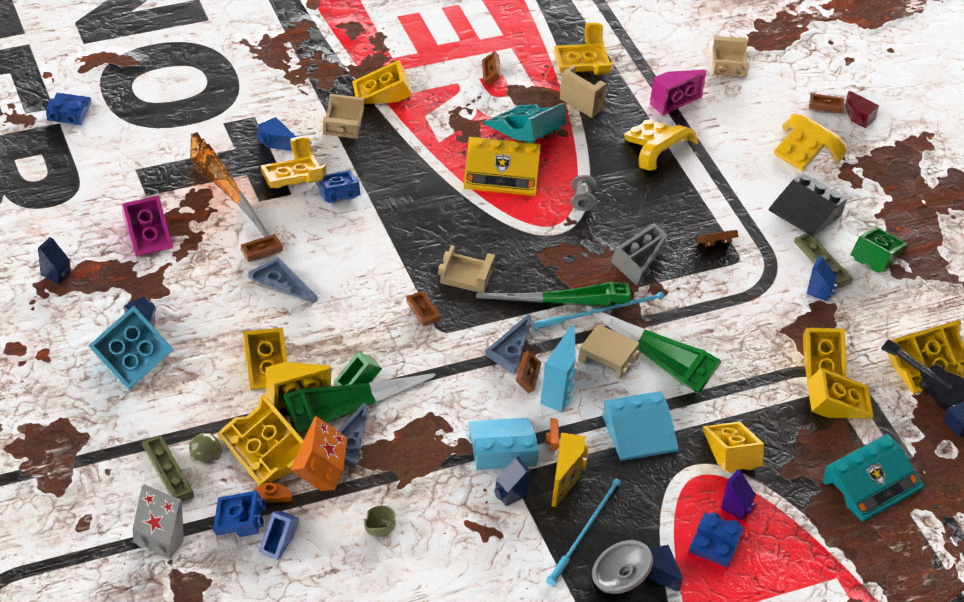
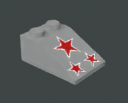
[132,484,184,559]

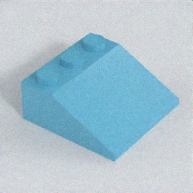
[88,306,174,390]
[540,325,577,413]
[602,391,679,461]
[468,418,539,470]

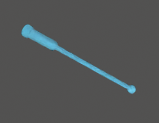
[532,292,664,330]
[546,479,621,586]

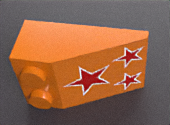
[290,416,347,491]

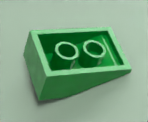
[850,227,908,273]

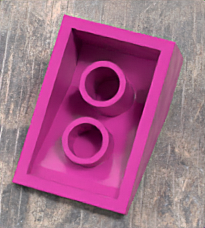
[650,69,707,116]
[122,195,173,257]

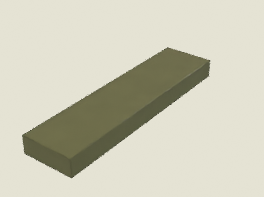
[794,233,853,289]
[142,435,194,501]

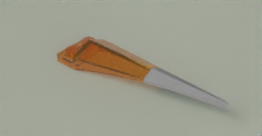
[190,132,270,237]

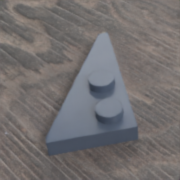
[248,257,317,303]
[485,314,532,374]
[337,403,368,469]

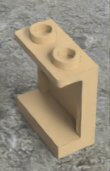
[712,36,749,77]
[560,65,606,118]
[323,94,364,139]
[438,245,495,293]
[578,324,640,379]

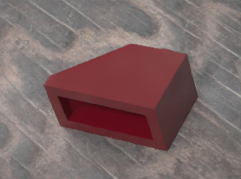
[845,90,879,128]

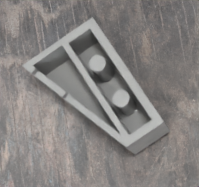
[611,223,667,286]

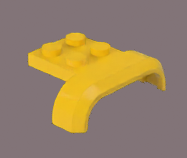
[554,22,614,75]
[774,114,847,172]
[624,120,698,170]
[261,136,326,188]

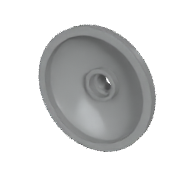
[592,540,653,594]

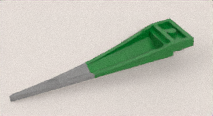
[476,282,631,307]

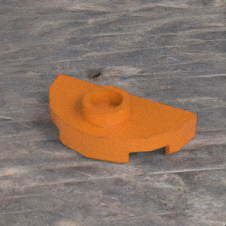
[545,418,559,451]
[253,482,292,504]

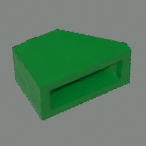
[333,352,382,386]

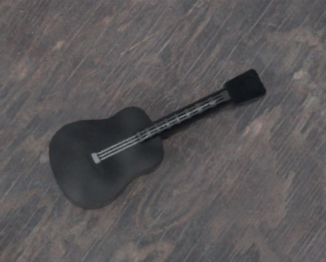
[881,339,964,410]

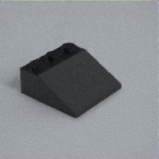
[768,173,847,237]

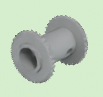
[571,175,596,211]

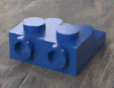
[46,92,91,126]
[315,170,361,203]
[213,490,266,537]
[688,513,744,567]

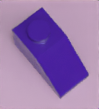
[721,469,756,520]

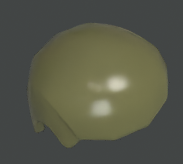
[189,433,222,463]
[364,505,396,537]

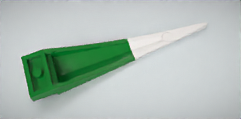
[586,306,721,394]
[283,373,436,433]

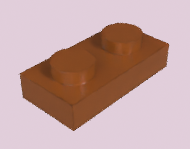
[482,51,501,86]
[809,93,845,114]
[697,230,739,246]
[241,234,283,262]
[406,291,441,327]
[516,351,542,393]

